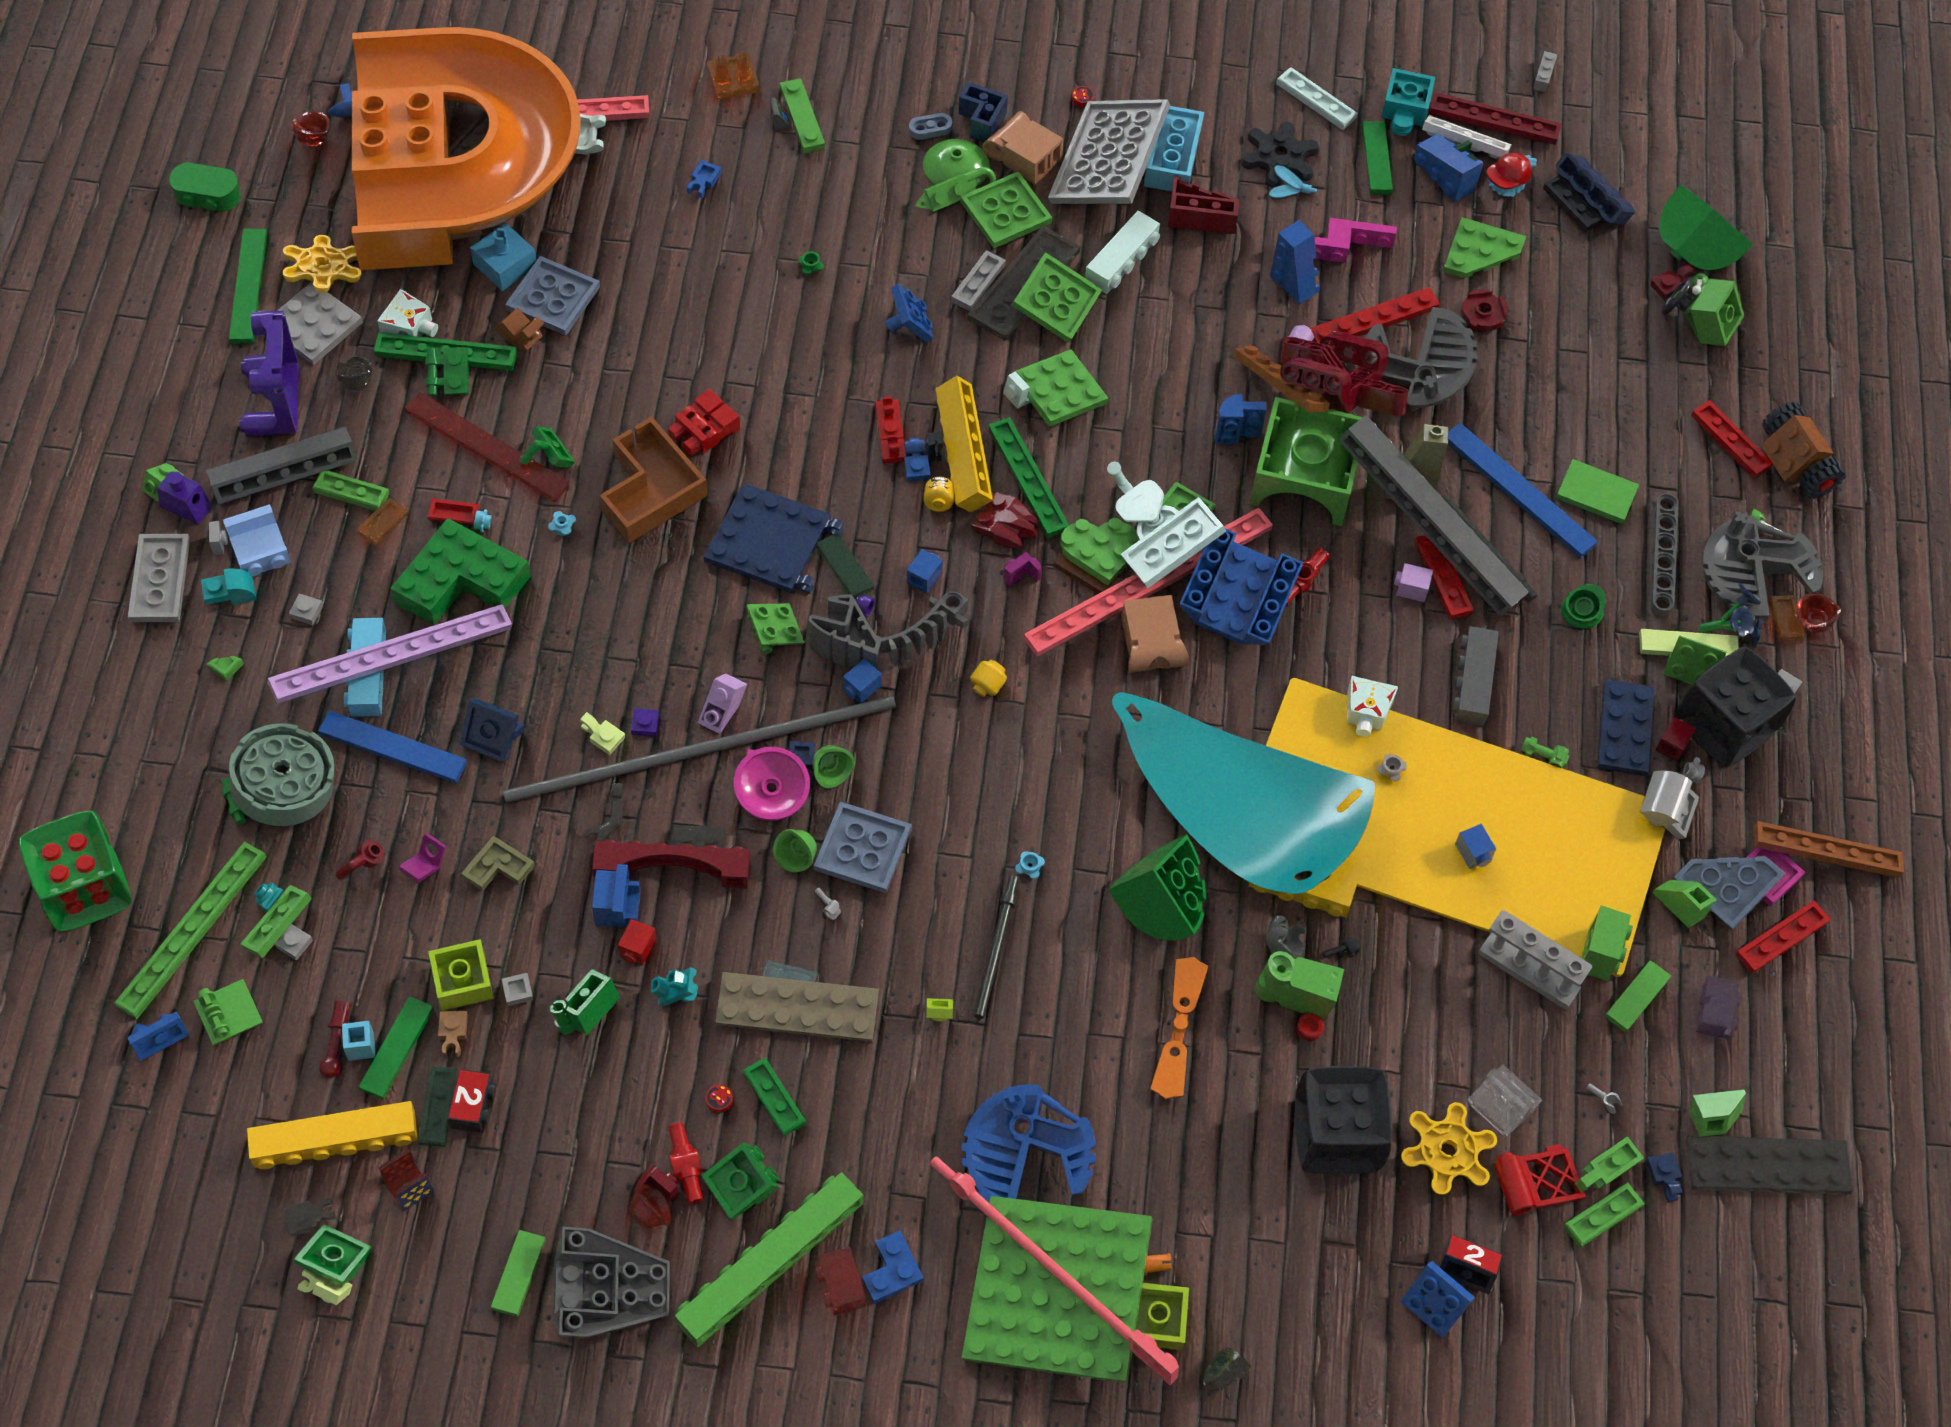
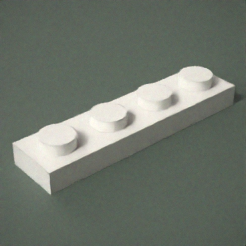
[1422,115,1511,159]

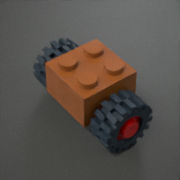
[1761,401,1846,499]

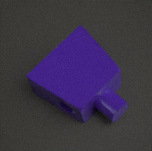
[157,471,212,525]

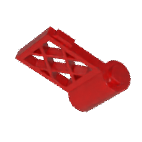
[1493,1144,1586,1216]

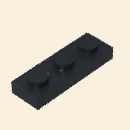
[1543,175,1604,233]

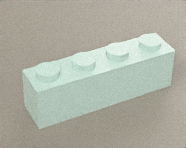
[1085,211,1160,294]

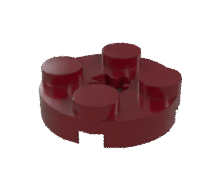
[1461,289,1508,332]

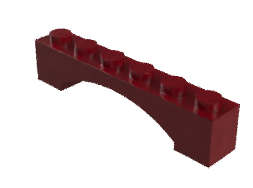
[592,840,750,888]

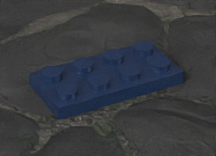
[1597,679,1654,776]

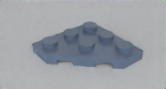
[1674,856,1785,930]

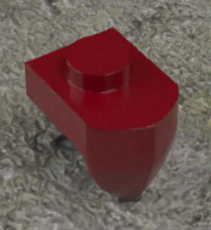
[634,1165,679,1202]

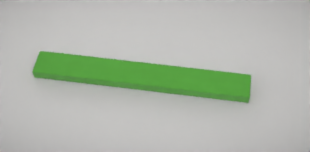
[114,841,267,1019]

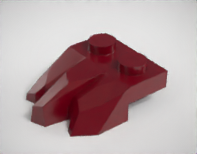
[971,492,1040,548]

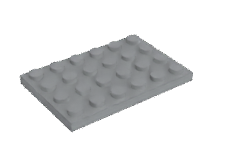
[1048,99,1170,204]

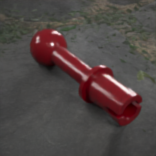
[319,1000,352,1078]

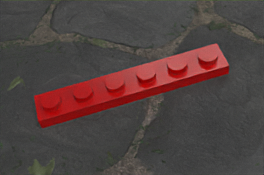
[1310,287,1440,346]

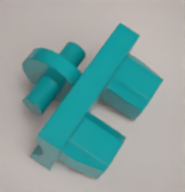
[650,967,698,1006]

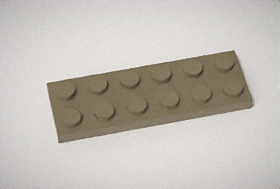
[715,972,879,1042]

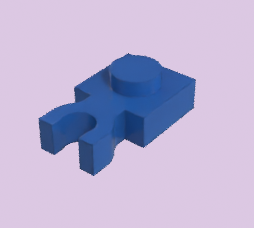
[686,160,722,199]

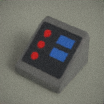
[770,98,791,129]

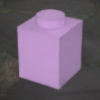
[1394,563,1433,602]

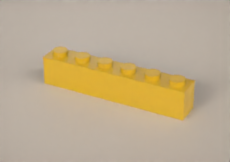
[936,376,993,513]
[247,1101,418,1169]

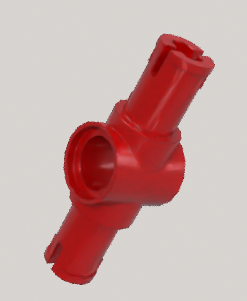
[1285,548,1330,607]
[668,1122,703,1205]

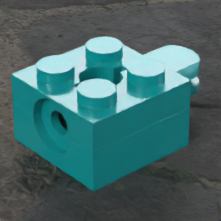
[1381,68,1435,136]

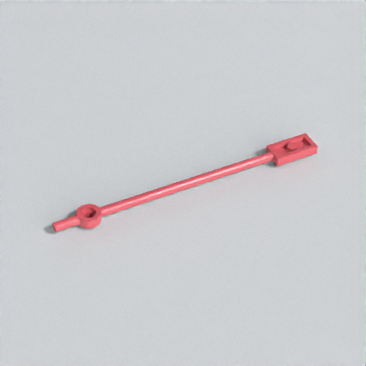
[930,1156,1179,1385]

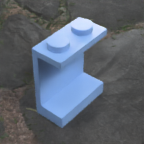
[223,504,291,576]

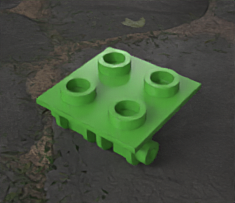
[746,603,804,654]
[1663,635,1727,685]
[193,979,263,1045]

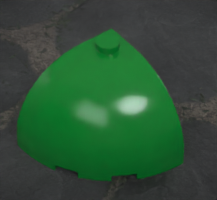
[1659,184,1753,270]
[1108,834,1206,941]

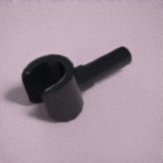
[1323,937,1361,957]

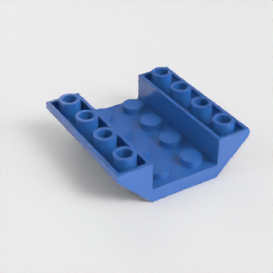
[1179,528,1304,645]

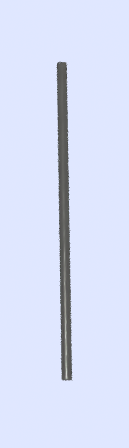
[503,696,896,803]

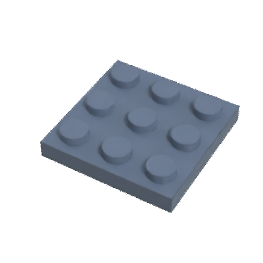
[505,256,600,336]
[814,802,912,893]

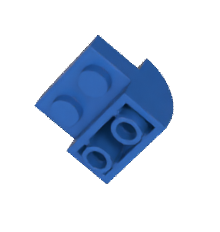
[1215,394,1267,445]

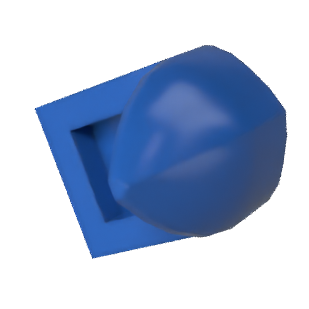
[328,83,352,118]

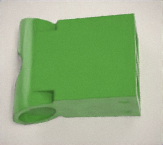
[1255,951,1344,1021]

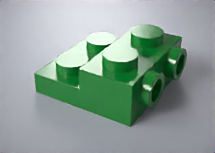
[701,1142,780,1220]

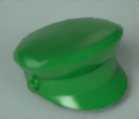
[1561,584,1606,629]

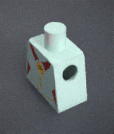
[377,289,438,337]
[1347,676,1398,737]

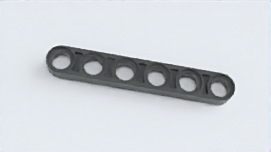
[1650,493,1678,617]

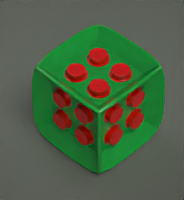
[19,810,132,932]

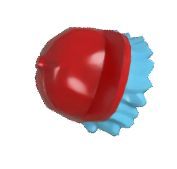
[1487,153,1537,197]

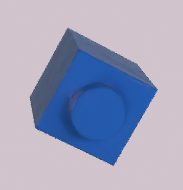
[906,549,943,593]
[843,659,882,704]
[1455,824,1496,869]

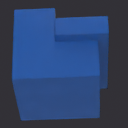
[592,864,641,927]

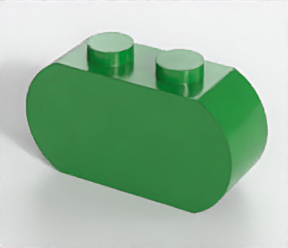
[169,162,241,212]

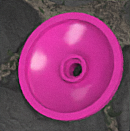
[734,747,810,821]

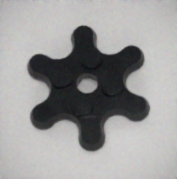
[1241,122,1320,188]

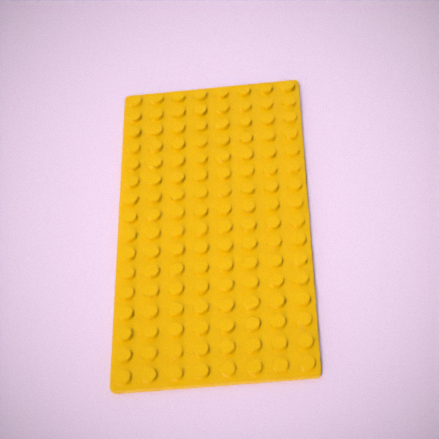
[1266,678,1665,977]

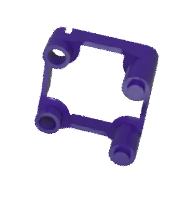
[239,311,299,437]

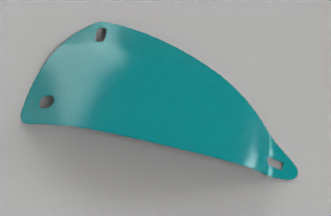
[1112,692,1375,894]

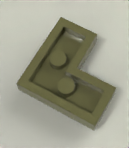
[461,836,535,891]

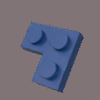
[862,1230,924,1304]

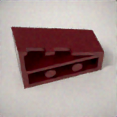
[1168,175,1239,234]

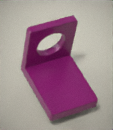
[399,833,446,883]

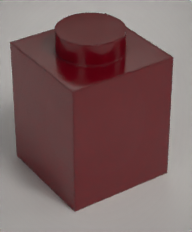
[1655,717,1696,762]

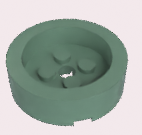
[229,724,334,826]

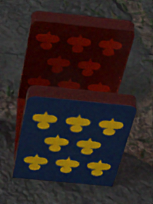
[378,1148,434,1212]

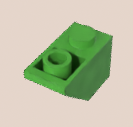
[1652,880,1717,928]
[1690,1090,1746,1137]

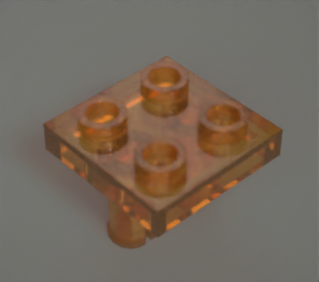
[707,51,760,100]

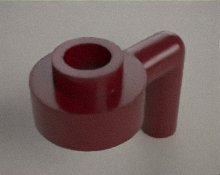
[336,840,384,880]

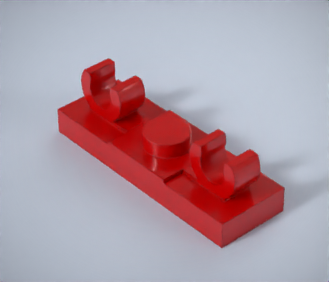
[875,396,906,464]

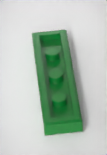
[1362,121,1393,194]
[359,996,434,1100]

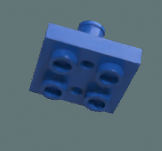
[886,284,934,342]
[1400,1261,1475,1338]

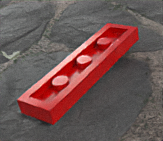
[1691,400,1773,479]
[1414,535,1474,620]
[1735,900,1831,974]

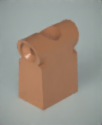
[982,111,1063,185]
[1121,595,1189,673]

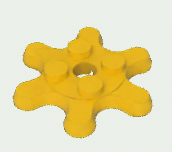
[283,235,361,293]
[1401,1102,1497,1195]

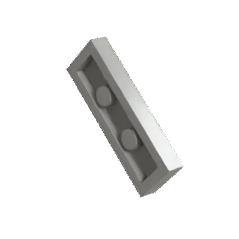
[951,250,1006,312]

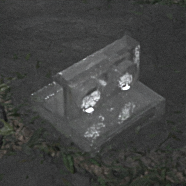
[1466,1064,1543,1138]

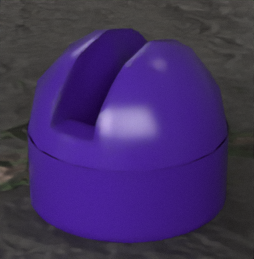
[855,595,875,617]

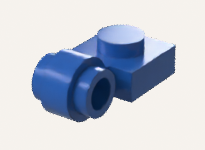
[904,438,930,482]

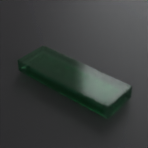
[816,533,874,599]
[417,1066,458,1147]

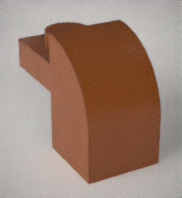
[495,307,544,351]

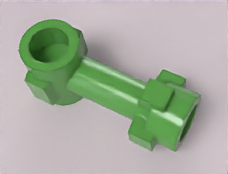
[1521,737,1569,768]

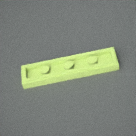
[1639,629,1739,657]

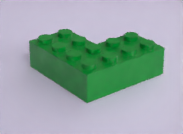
[390,518,531,626]

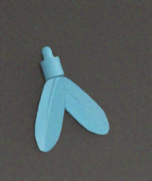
[1269,165,1317,199]

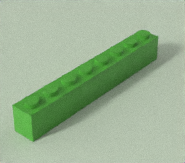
[675,1172,863,1348]

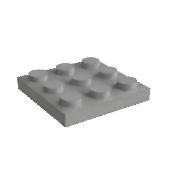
[278,281,363,365]

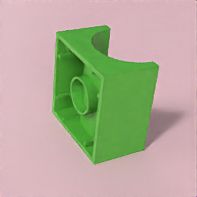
[1250,397,1363,526]

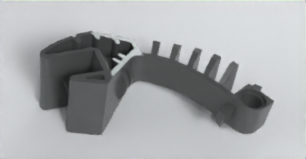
[809,591,968,667]

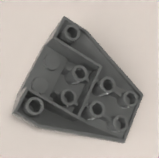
[552,1226,670,1338]

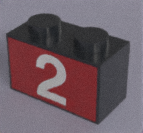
[447,1069,497,1133]
[1439,1234,1503,1295]

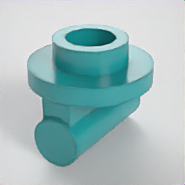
[254,882,284,913]

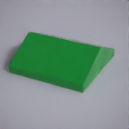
[294,1224,372,1285]

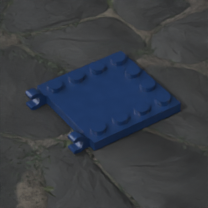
[703,483,844,594]

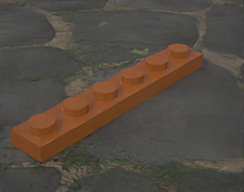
[1233,345,1330,413]
[1754,821,1904,878]

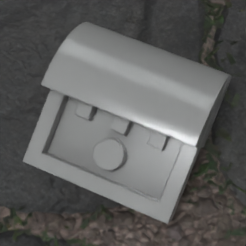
[1640,770,1699,839]

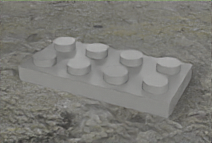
[128,534,190,622]

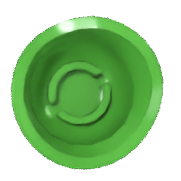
[812,745,855,788]
[773,829,817,872]

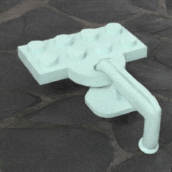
[1107,462,1226,588]

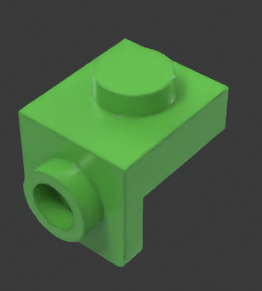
[142,463,184,501]

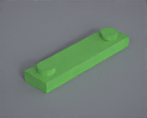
[780,78,825,154]

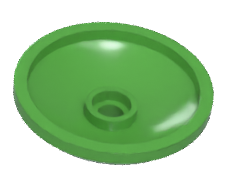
[923,139,989,188]

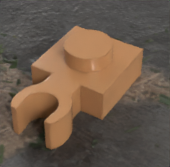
[438,1011,468,1057]

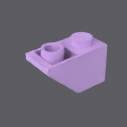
[698,674,747,733]

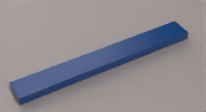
[1448,423,1598,559]

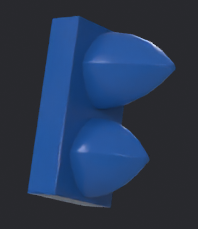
[127,1011,189,1061]

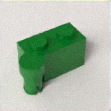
[550,969,620,1035]

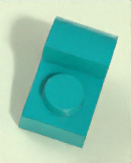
[201,568,257,605]

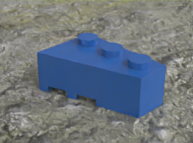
[1414,134,1484,202]
[1270,220,1320,304]

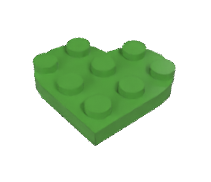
[1060,518,1140,585]

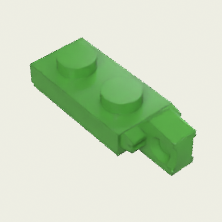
[1575,1137,1644,1193]

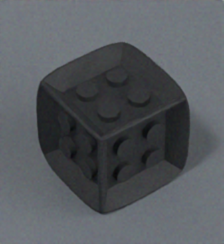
[1677,647,1796,767]
[1295,1066,1393,1174]

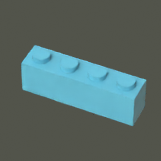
[344,618,386,717]

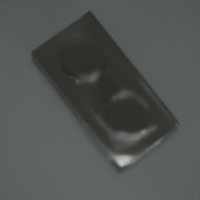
[672,825,726,848]

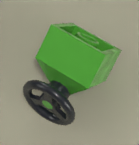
[1661,277,1744,346]

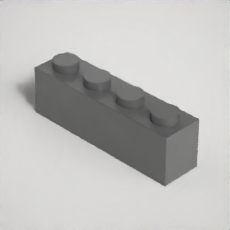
[1452,626,1499,726]

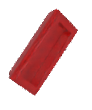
[427,498,480,526]

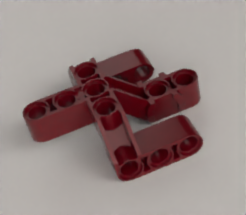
[1280,331,1409,416]

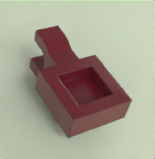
[1650,263,1693,300]

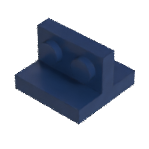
[459,697,525,762]

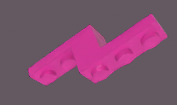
[1315,218,1397,263]

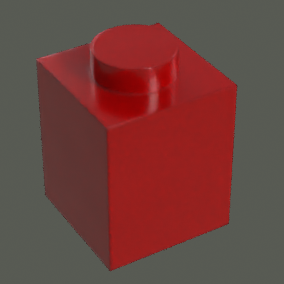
[618,919,657,965]

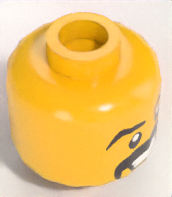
[923,477,955,512]

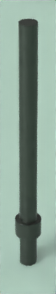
[1442,495,1538,601]
[974,875,1019,1019]

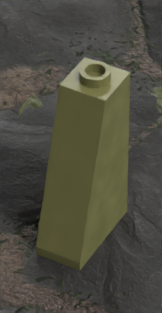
[1385,424,1448,499]

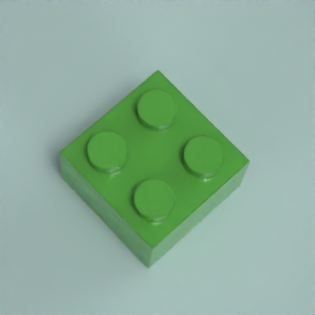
[1581,905,1633,981]

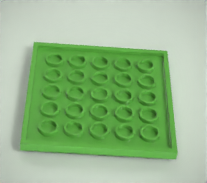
[962,1196,1153,1383]

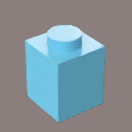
[342,1021,375,1061]

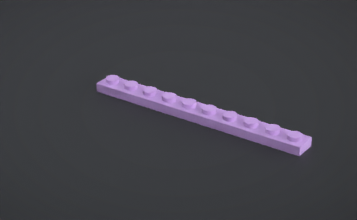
[268,604,512,704]

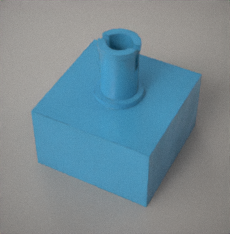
[470,223,537,291]

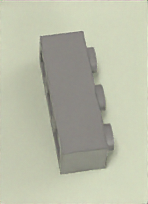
[1533,51,1557,93]

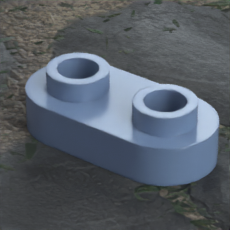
[909,113,952,140]

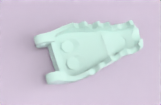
[575,114,606,154]

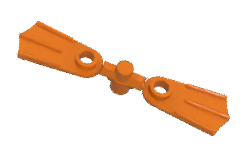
[1150,957,1208,1100]

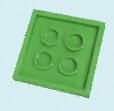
[960,172,1052,248]
[1011,252,1102,343]
[1014,349,1108,427]

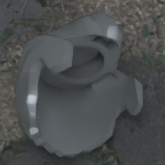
[1266,915,1306,959]

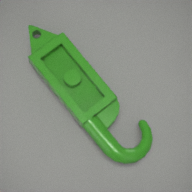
[915,167,996,212]

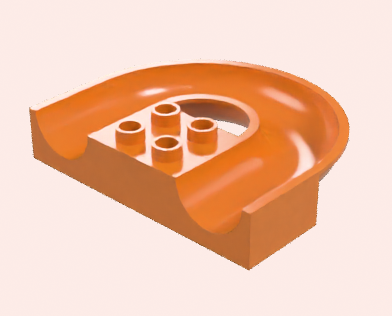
[352,27,581,270]

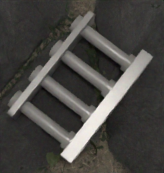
[1478,910,1592,1010]

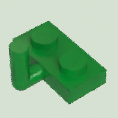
[520,426,575,468]

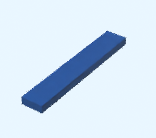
[318,711,467,784]

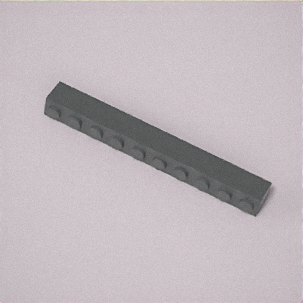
[1338,415,1529,617]

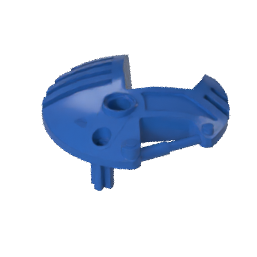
[962,1084,1096,1202]

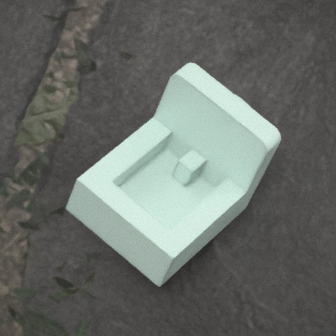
[1003,372,1030,409]

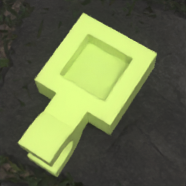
[580,712,625,756]
[297,1269,352,1305]

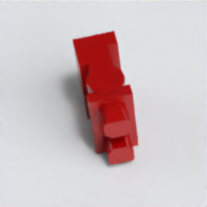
[668,388,740,456]

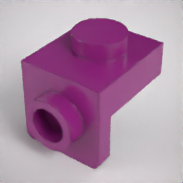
[1003,552,1042,586]

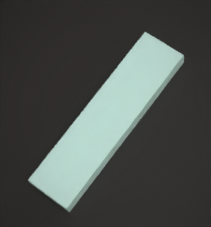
[1276,67,1358,130]

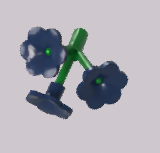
[1699,583,1762,648]

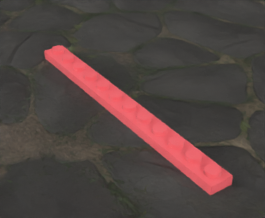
[1023,508,1273,657]

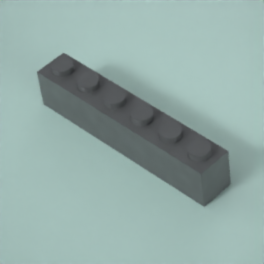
[206,426,358,504]

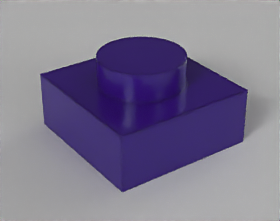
[631,709,659,737]

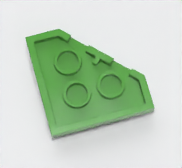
[1443,217,1526,279]

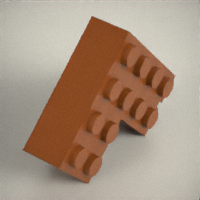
[599,416,708,543]

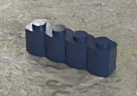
[1555,153,1635,225]

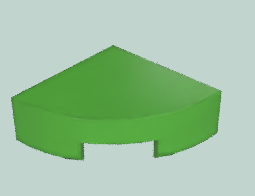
[207,656,244,681]

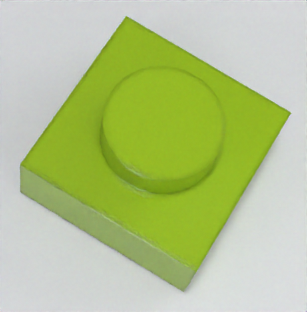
[926,998,953,1021]

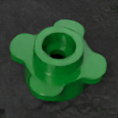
[798,251,824,275]

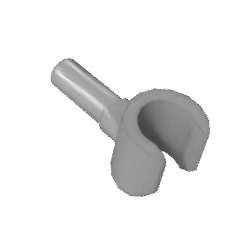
[815,888,841,920]
[1587,1083,1623,1114]

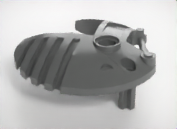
[1366,307,1477,411]
[1702,512,1823,619]

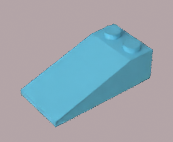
[1144,106,1204,191]

